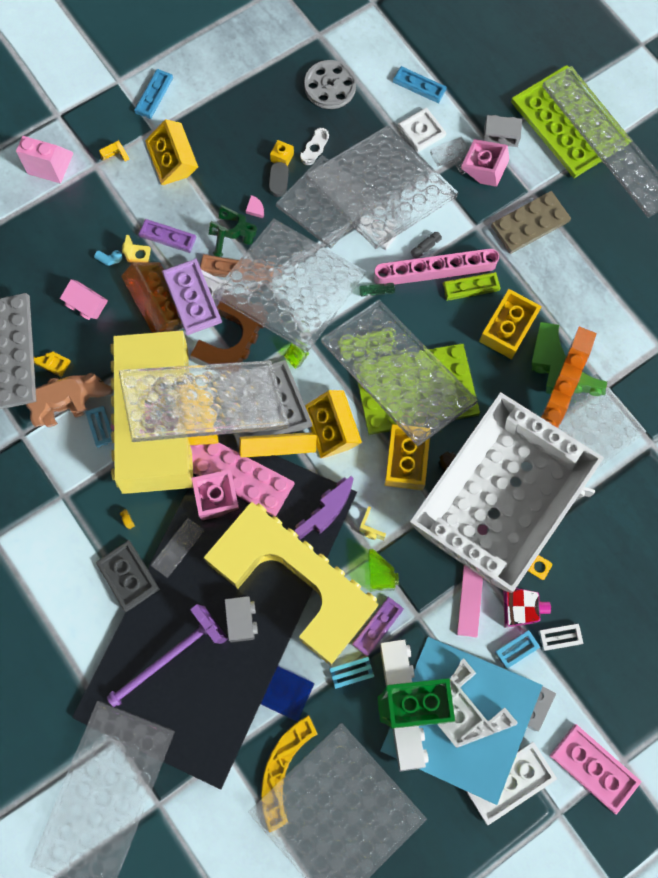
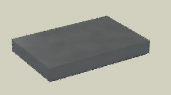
[96,540,160,612]

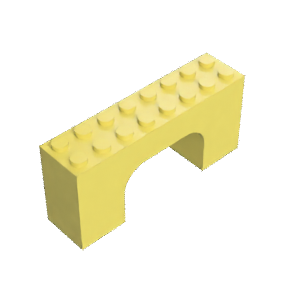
[111,330,194,494]
[204,502,379,666]

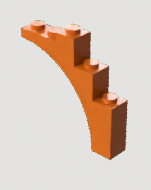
[541,326,597,428]

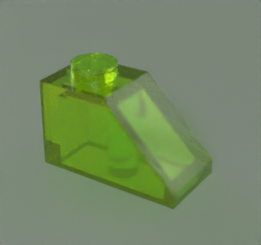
[368,549,399,592]

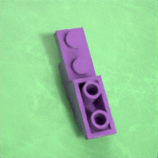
[294,476,354,540]

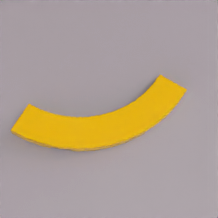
[262,715,318,832]

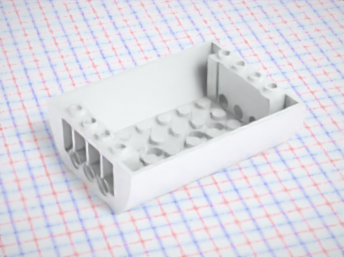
[410,393,604,593]

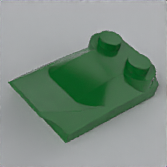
[378,678,455,729]

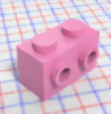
[60,279,108,320]

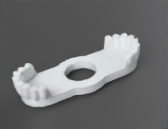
[300,128,329,165]

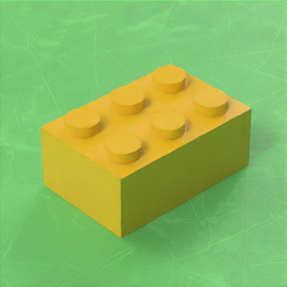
[479,289,542,360]
[384,424,431,491]

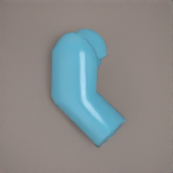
[94,250,122,266]

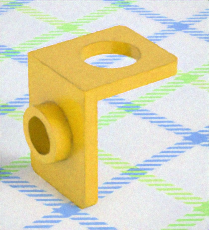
[528,555,552,580]

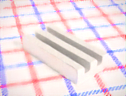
[538,624,584,651]

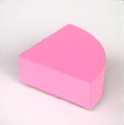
[246,195,264,218]

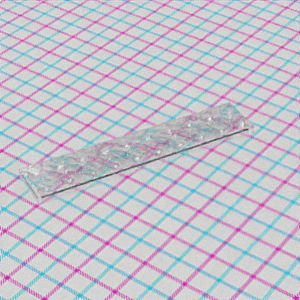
[542,66,658,218]

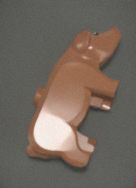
[26,373,114,427]

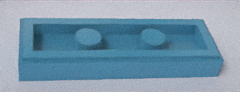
[393,66,447,104]
[134,69,173,119]

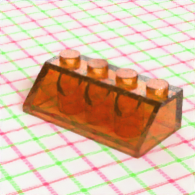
[121,262,184,333]

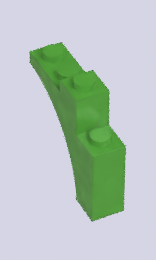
[532,322,608,396]

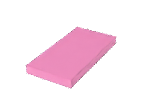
[549,724,642,815]

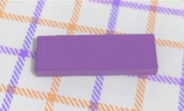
[139,219,196,253]
[352,596,404,657]

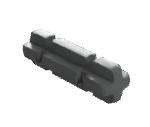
[411,232,442,259]

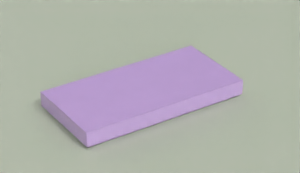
[162,258,222,335]

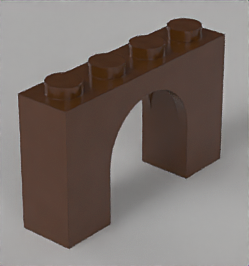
[190,293,267,379]

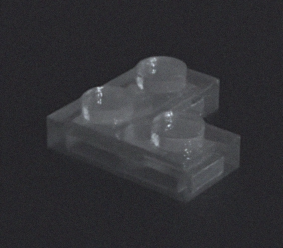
[430,136,469,175]

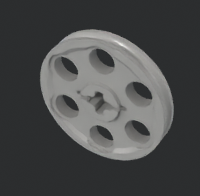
[304,60,356,109]

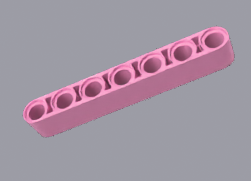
[374,249,499,286]

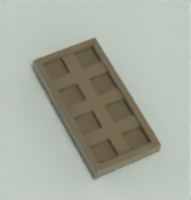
[491,191,571,254]

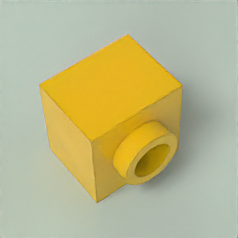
[270,140,294,166]

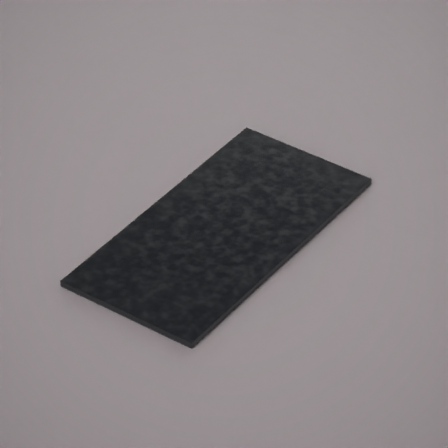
[72,430,357,790]

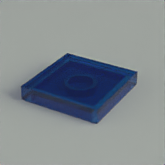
[261,666,315,722]

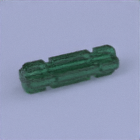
[359,283,395,297]

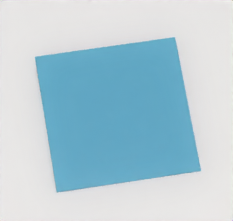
[381,637,543,805]

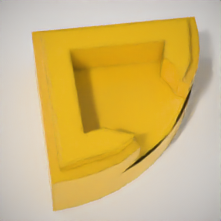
[120,509,135,529]

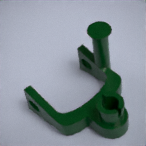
[208,205,257,257]

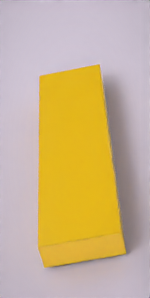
[239,432,317,457]

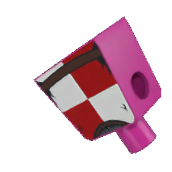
[503,588,551,628]

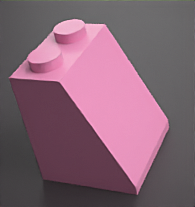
[16,136,73,184]

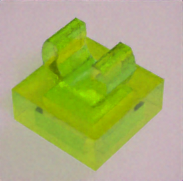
[284,342,309,369]

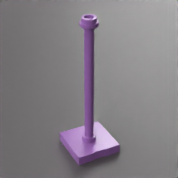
[107,604,228,707]

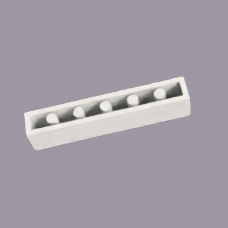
[380,640,428,772]

